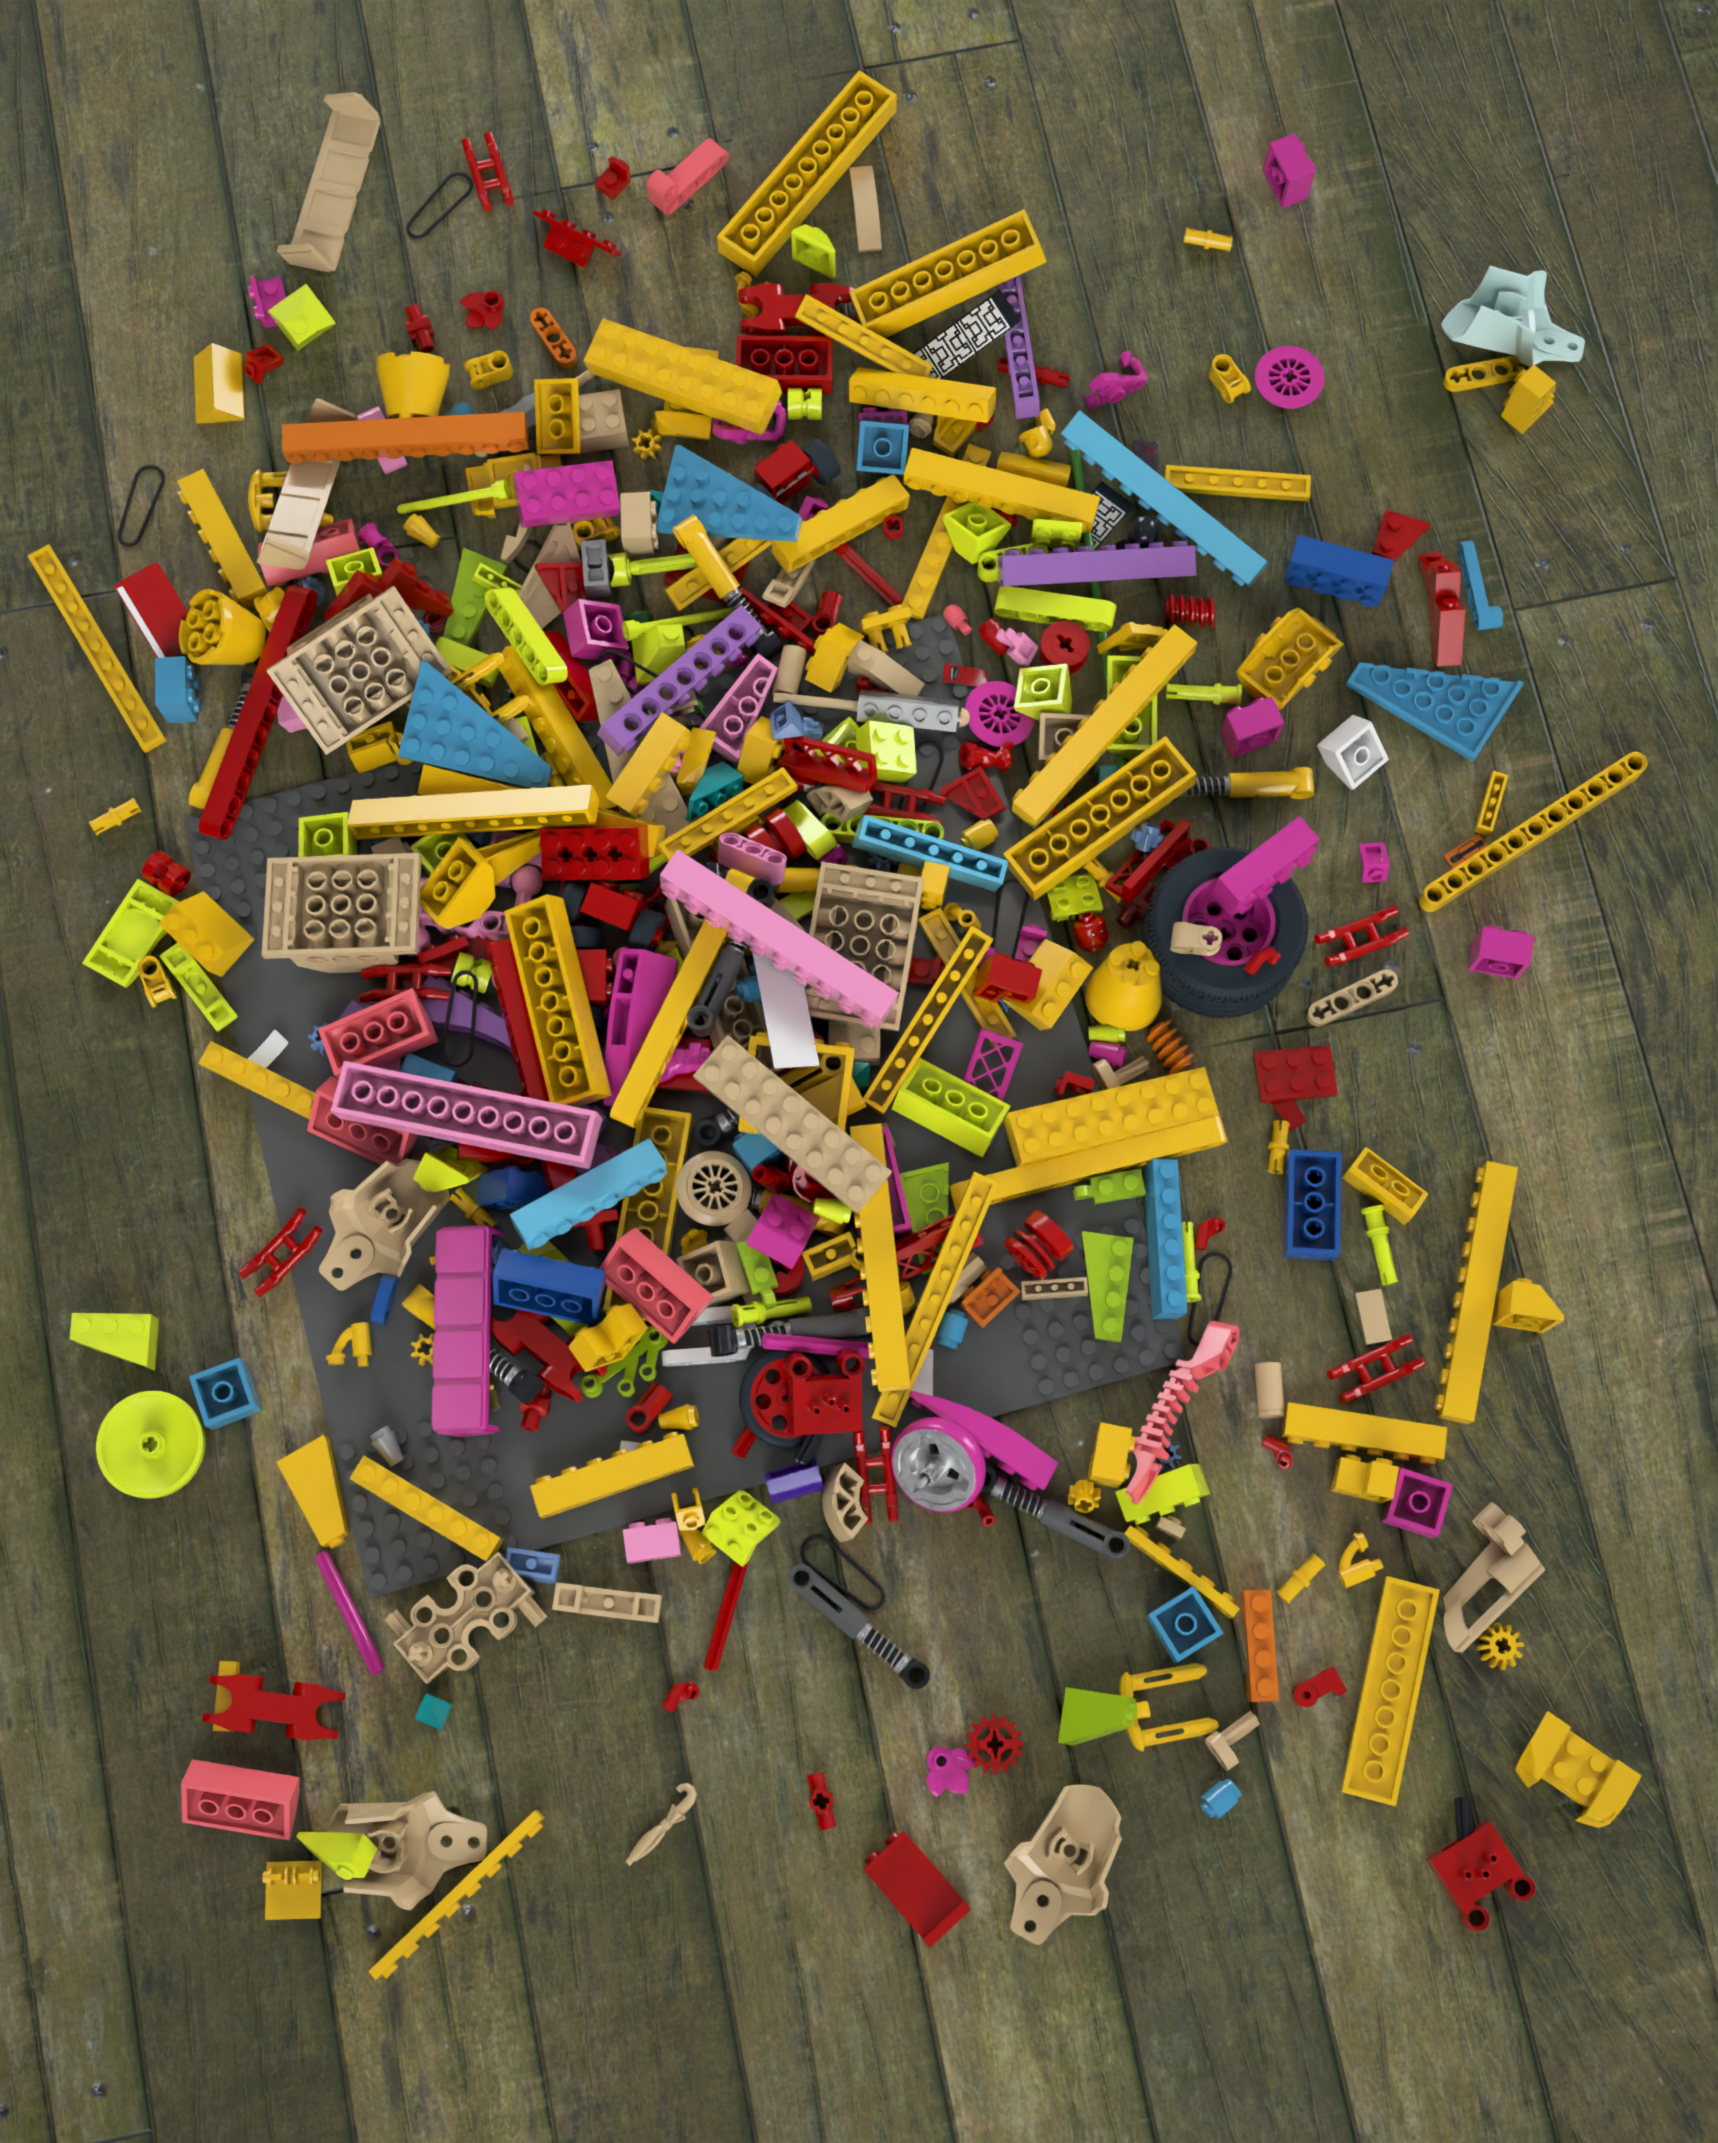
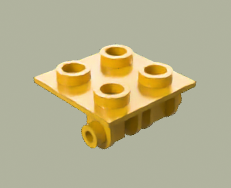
[263,1861,322,1920]

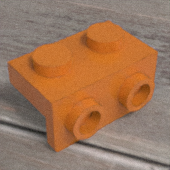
[961,1267,1021,1329]

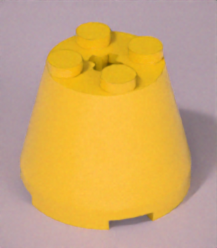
[376,351,450,419]
[179,589,266,665]
[1085,941,1162,1031]

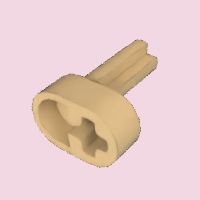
[1091,1056,1150,1091]
[1204,1711,1260,1771]

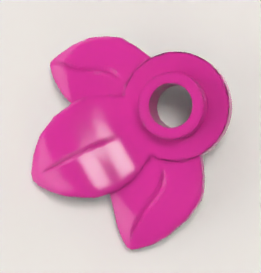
[926,1746,975,1797]

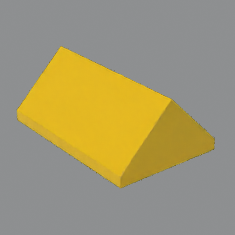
[194,343,245,424]
[534,378,580,454]
[996,451,1072,488]
[799,1072,867,1123]
[1342,1147,1428,1225]

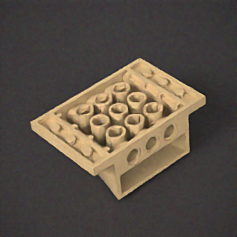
[266,586,452,755]
[262,853,422,973]
[804,862,924,1031]

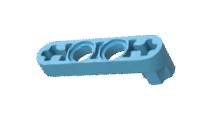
[1457,540,1503,631]

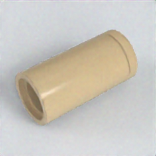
[772,645,807,695]
[1255,1362,1285,1418]

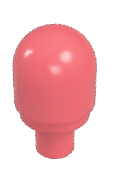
[943,604,972,635]

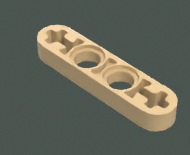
[1306,969,1398,1027]

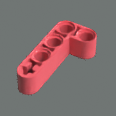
[646,138,729,216]

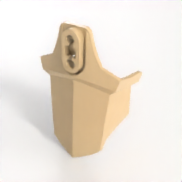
[319,1159,450,1291]
[1004,1785,1122,1945]
[326,1791,488,1910]

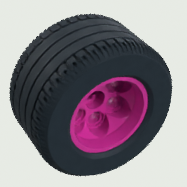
[1141,847,1308,1018]

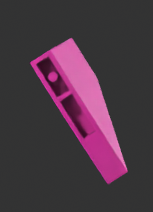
[603,948,679,1106]
[909,1391,1059,1491]

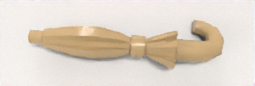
[625,1783,697,1866]

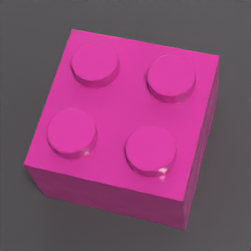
[1263,134,1316,208]
[563,599,629,662]
[1220,697,1284,759]
[1468,925,1534,979]
[746,1193,820,1269]
[1381,1468,1453,1539]

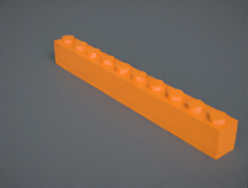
[282,412,529,464]

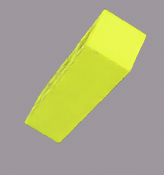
[471,562,522,594]

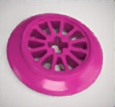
[1255,346,1324,409]
[965,681,1035,747]

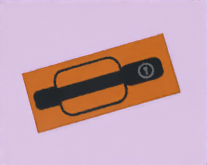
[1443,834,1488,868]

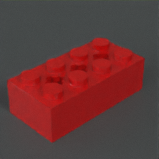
[736,335,833,394]
[540,825,650,881]

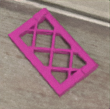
[963,1028,1023,1101]

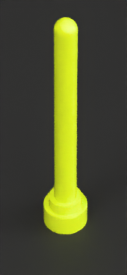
[397,479,511,514]
[622,607,732,641]

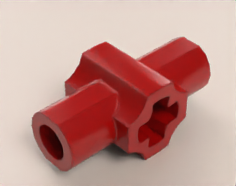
[405,304,435,353]
[752,1162,793,1195]
[520,1376,552,1432]
[807,1771,836,1831]

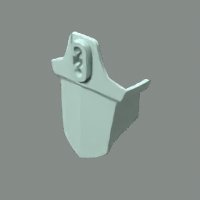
[1441,266,1585,367]

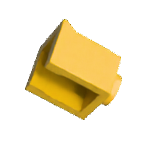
[671,1487,706,1531]

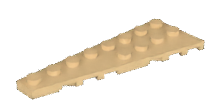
[589,659,694,859]

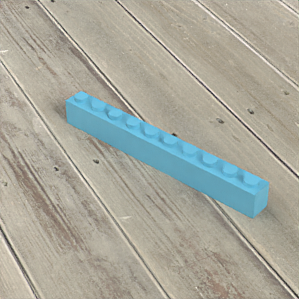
[1061,410,1268,587]

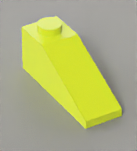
[296,1832,378,1880]

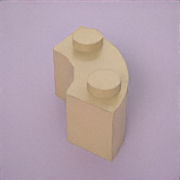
[806,784,873,823]
[822,1463,868,1542]

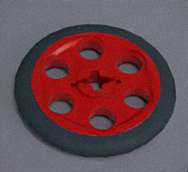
[739,1350,832,1448]

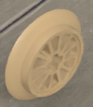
[676,1151,752,1226]

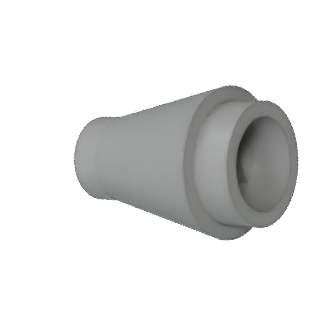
[370,1426,405,1467]

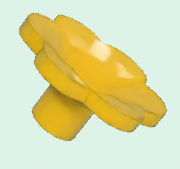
[680,1228,708,1255]

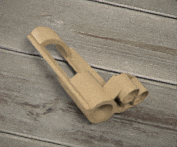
[1443,1502,1545,1653]

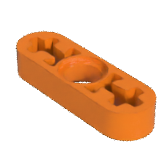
[530,308,577,369]

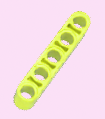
[994,586,1117,632]
[484,587,568,685]
[821,813,944,843]

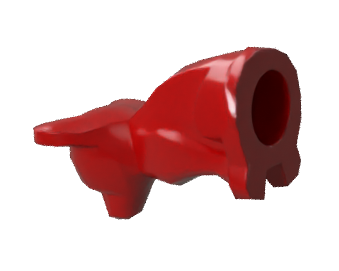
[958,742,1013,773]

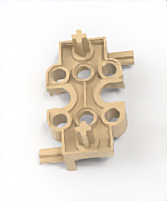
[385,1552,548,1684]

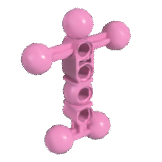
[407,865,543,988]

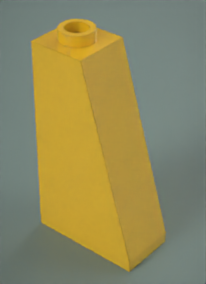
[276,1435,350,1549]

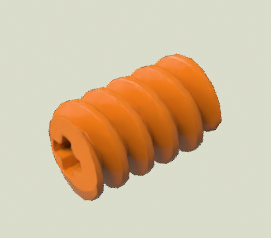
[1146,1019,1195,1075]

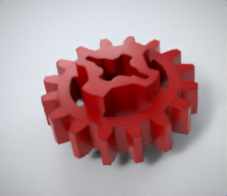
[964,1714,1024,1775]

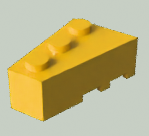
[1501,365,1556,434]

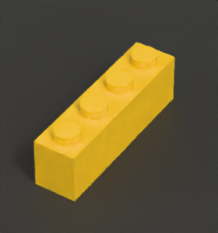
[605,712,692,817]

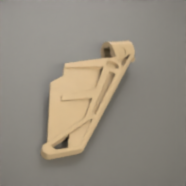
[503,521,581,646]

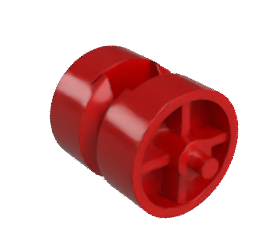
[142,851,191,897]

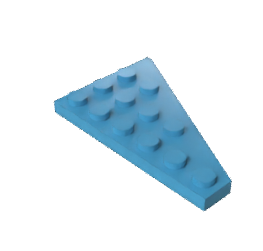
[656,445,802,542]
[398,661,553,789]
[1346,662,1524,762]

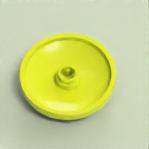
[96,1391,205,1499]

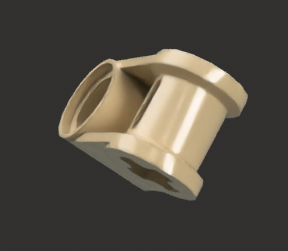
[1170,922,1222,956]

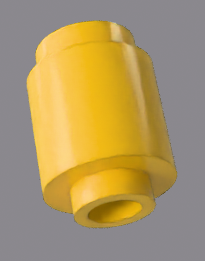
[960,819,999,851]

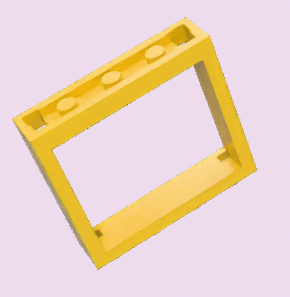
[738,1032,855,1134]

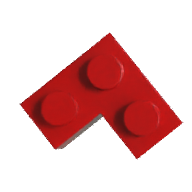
[972,953,1043,1004]

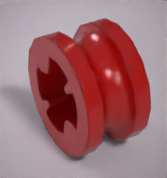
[882,515,904,540]

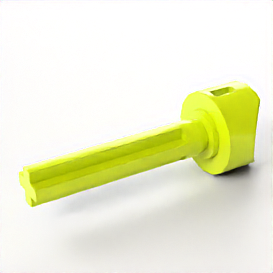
[607,552,698,587]

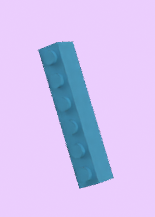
[1143,1159,1187,1320]

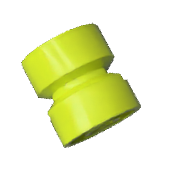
[788,388,822,420]
[450,952,492,994]

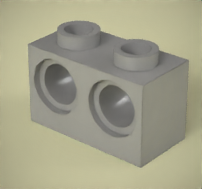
[581,539,612,599]

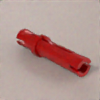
[997,356,1071,389]

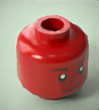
[1073,912,1109,952]

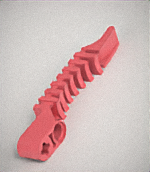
[1125,1321,1239,1505]

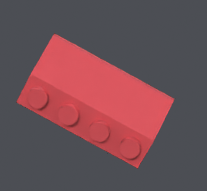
[258,518,361,587]
[318,988,438,1078]
[307,1076,418,1165]
[599,1228,714,1344]
[181,1759,299,1841]

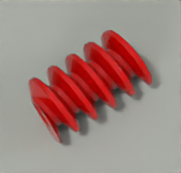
[1163,594,1216,629]

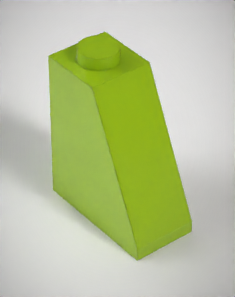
[1058,1687,1138,1746]

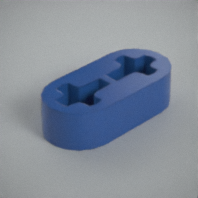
[371,1274,398,1325]

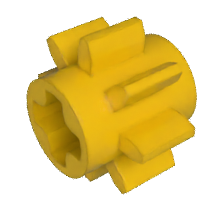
[632,429,663,460]
[411,1333,434,1366]
[1068,1480,1101,1513]

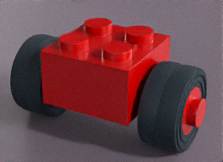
[751,438,840,504]
[559,880,665,952]
[571,925,615,1032]

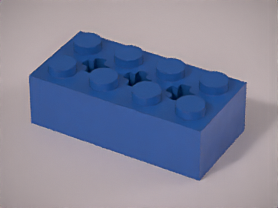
[1283,535,1394,607]
[1283,1149,1342,1261]
[493,1249,606,1326]

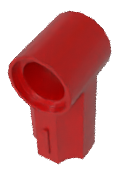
[812,590,843,640]
[626,1382,673,1434]

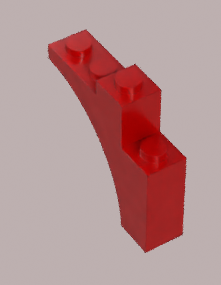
[1418,552,1466,667]
[324,558,454,622]

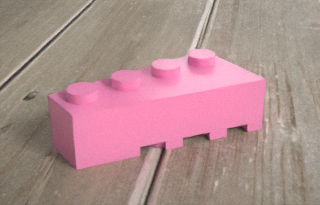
[700,654,778,767]

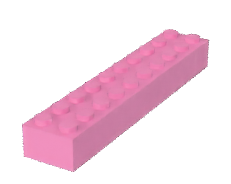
[660,849,899,1029]
[330,1061,602,1169]

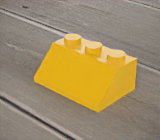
[158,891,255,977]
[1001,939,1093,1031]
[1491,1278,1564,1333]

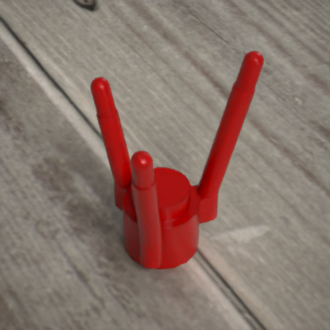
[829,1274,869,1313]

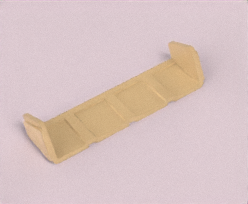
[277,92,381,272]
[257,399,356,570]

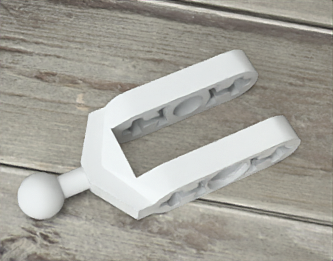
[661,1306,784,1367]

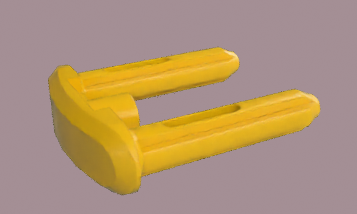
[248,469,334,533]
[450,652,530,725]
[1119,1663,1219,1752]

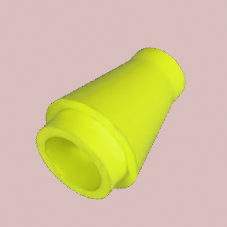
[1089,1024,1126,1043]
[812,1198,852,1224]

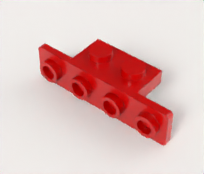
[533,208,622,268]
[739,587,816,656]
[399,934,493,989]

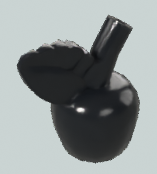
[1114,515,1159,550]

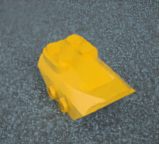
[1236,607,1344,710]

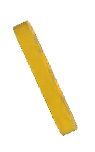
[1443,355,1531,392]

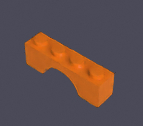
[1240,1590,1279,1702]

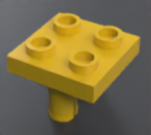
[857,605,912,653]

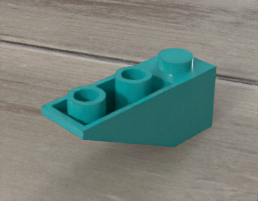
[686,761,744,822]

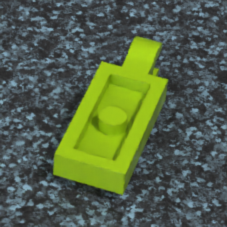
[1073,1169,1146,1205]
[736,1240,778,1310]

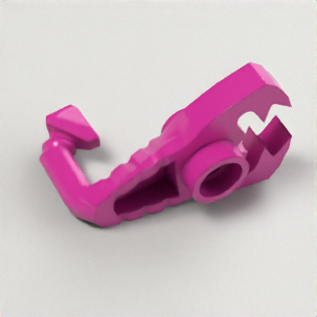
[1083,351,1148,411]
[711,400,787,444]
[659,1043,712,1083]

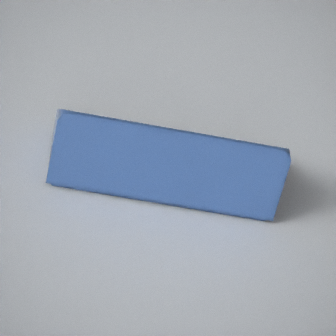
[770,701,803,739]
[505,1547,561,1585]

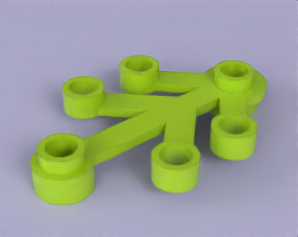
[580,1325,669,1398]

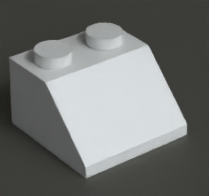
[1317,715,1389,790]

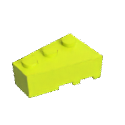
[70,1313,159,1371]
[1115,1464,1210,1525]

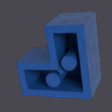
[477,1166,549,1211]

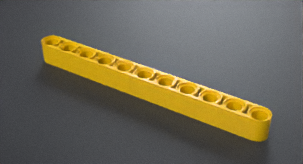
[1419,752,1647,912]
[610,868,756,1128]
[949,1116,1228,1212]

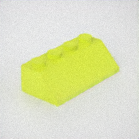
[1107,655,1157,760]
[892,1058,1011,1158]

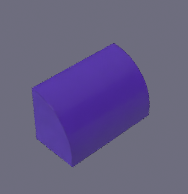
[764,1459,824,1504]

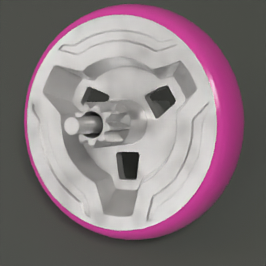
[891,1417,986,1513]

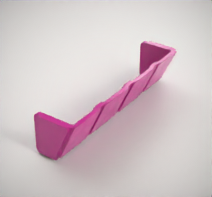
[431,1226,503,1437]

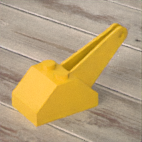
[420,829,541,929]

